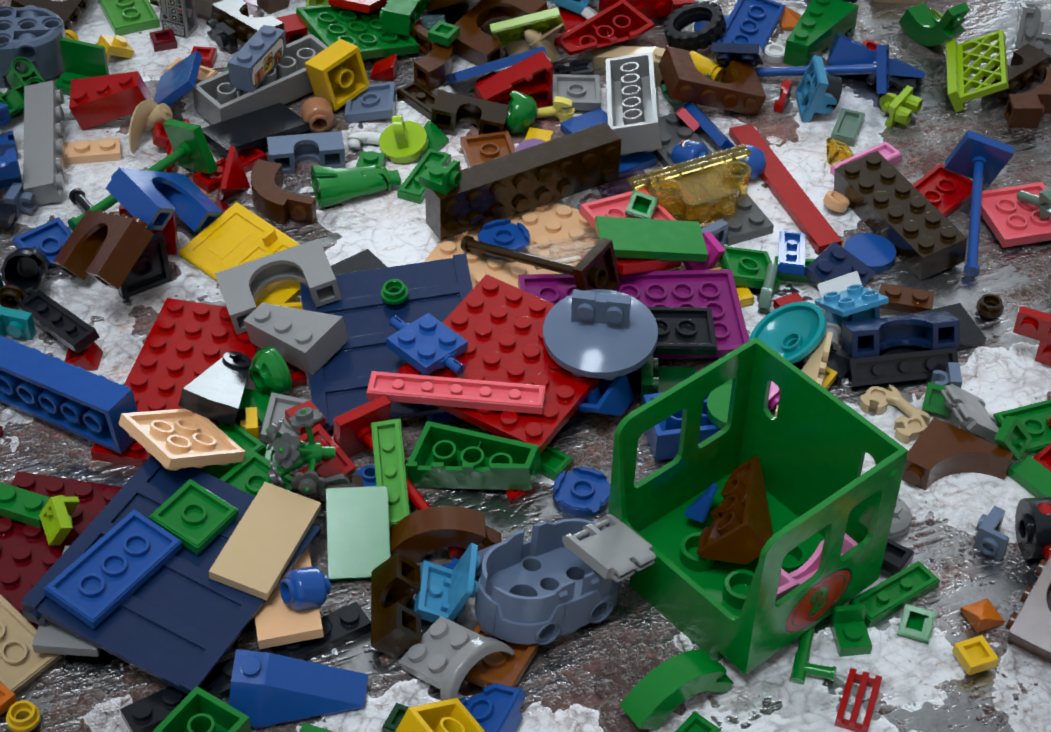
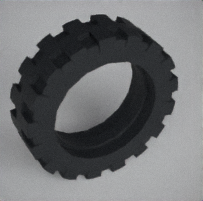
[663,1,726,52]

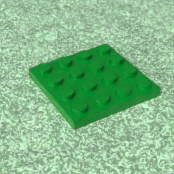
[296,4,419,61]

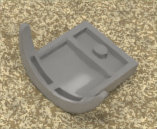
[398,616,515,701]

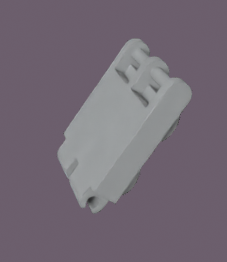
[941,384,999,445]
[562,514,656,582]

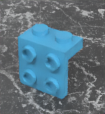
[414,543,480,623]

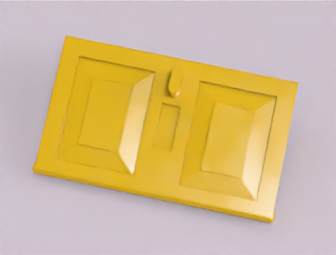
[178,202,301,307]

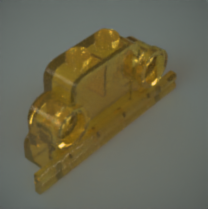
[627,144,751,224]

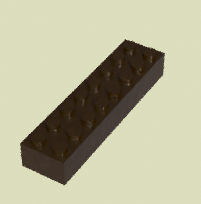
[425,122,622,241]

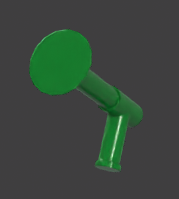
[790,625,837,685]

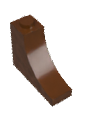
[902,417,1015,491]

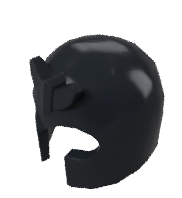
[1,246,50,293]

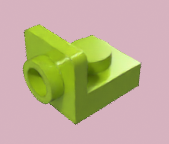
[39,495,80,546]

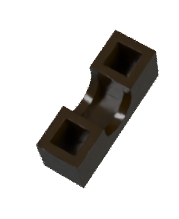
[982,44,1050,101]
[431,90,510,135]
[371,553,421,659]

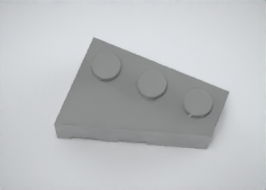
[243,303,349,376]

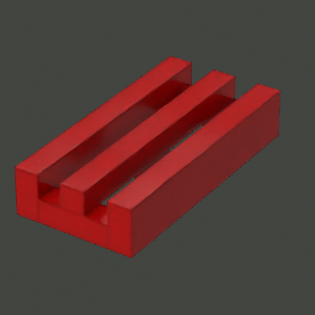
[834,668,882,732]

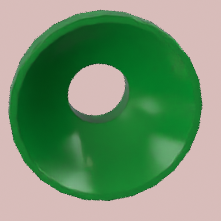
[249,346,292,396]

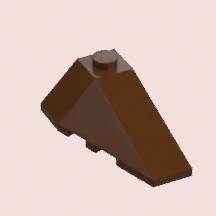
[697,455,773,565]

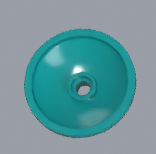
[749,302,827,365]

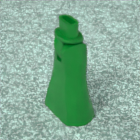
[311,165,401,210]

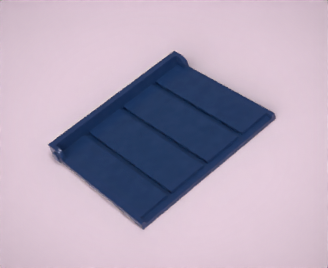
[300,254,473,430]
[21,455,321,694]

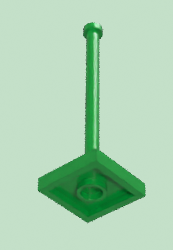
[68,119,218,231]

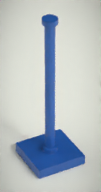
[754,44,889,94]
[945,130,1014,277]

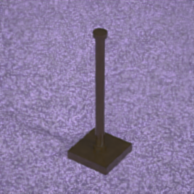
[461,235,621,291]

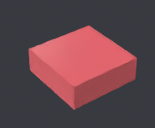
[676,106,700,132]

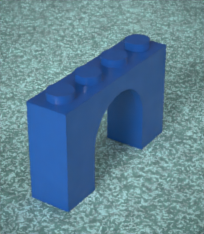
[105,167,223,232]

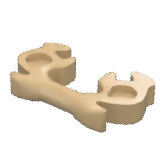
[859,385,931,444]

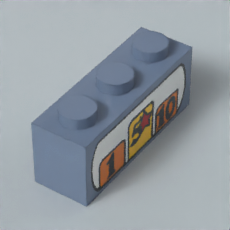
[228,25,287,93]

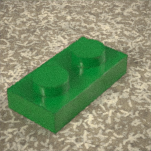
[0,482,51,528]

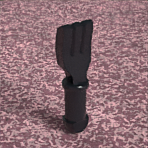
[866,74,917,91]

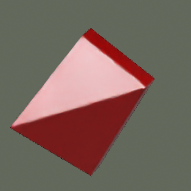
[216,146,250,201]

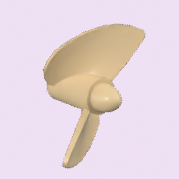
[507,23,564,64]
[129,97,172,153]

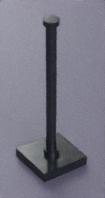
[69,188,172,299]

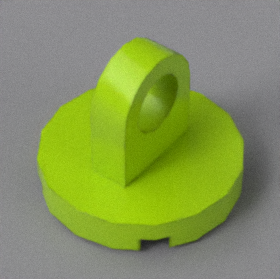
[379,114,429,163]

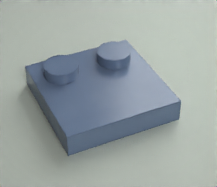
[344,81,397,123]

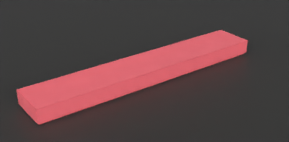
[367,371,546,414]

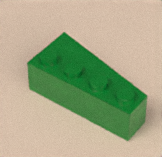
[783,0,859,66]
[406,421,541,490]

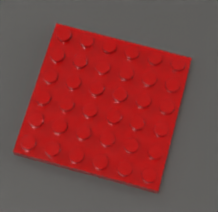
[397,274,602,454]

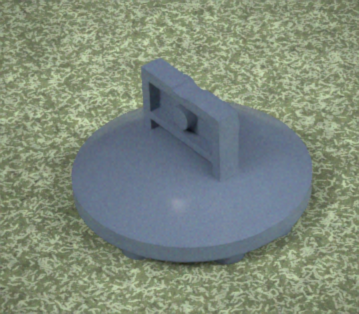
[543,289,658,380]

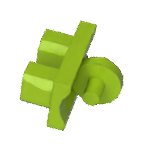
[879,85,923,128]

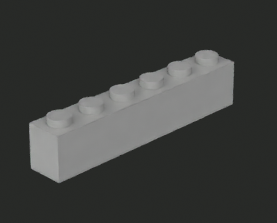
[23,80,65,206]

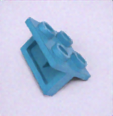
[815,284,889,328]

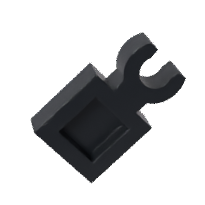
[206,18,238,54]
[553,59,594,75]

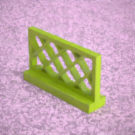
[946,29,1009,112]

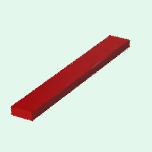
[729,124,842,253]

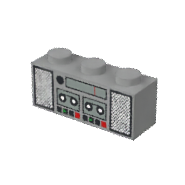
[157,0,198,39]

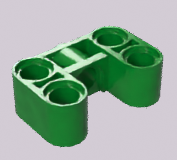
[0,57,45,118]

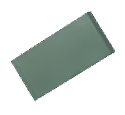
[830,108,865,147]

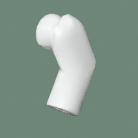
[347,131,382,150]

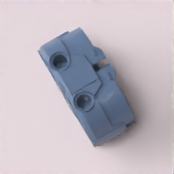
[0,5,66,88]
[475,518,621,645]

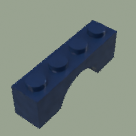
[842,311,960,359]

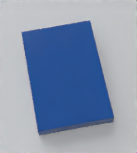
[153,50,202,106]

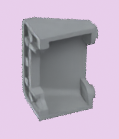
[1016,2,1051,58]

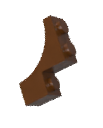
[1004,67,1051,128]

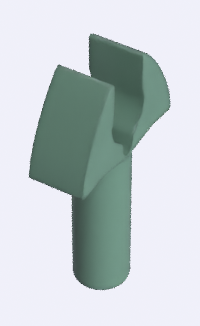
[1017,188,1051,218]
[758,263,778,313]

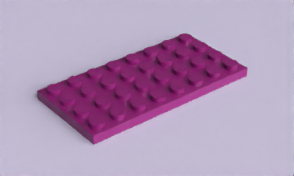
[518,269,749,359]

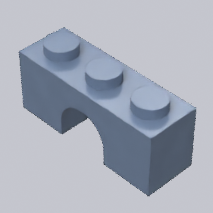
[267,131,346,174]

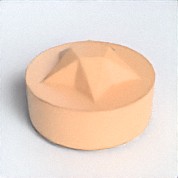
[823,191,850,213]

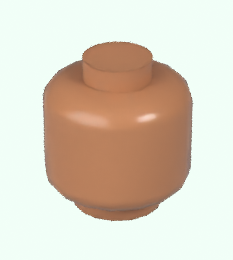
[301,97,334,132]

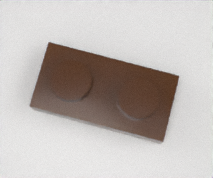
[879,283,935,314]

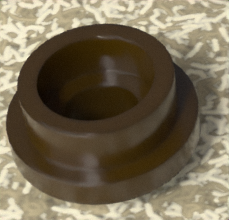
[0,285,26,310]
[976,294,1004,318]

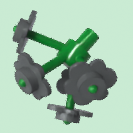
[265,407,336,495]

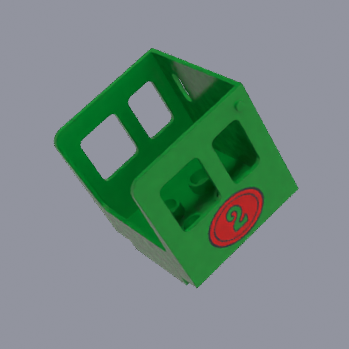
[608,337,908,675]

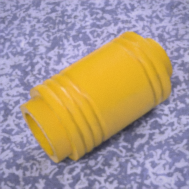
[689,51,725,82]

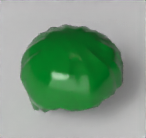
[505,90,538,135]

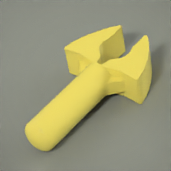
[536,96,575,123]

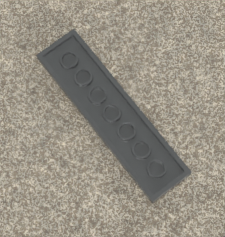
[652,113,774,246]

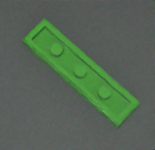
[371,419,410,530]

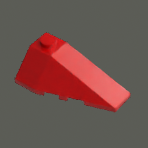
[555,0,655,55]

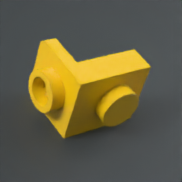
[96,34,134,63]

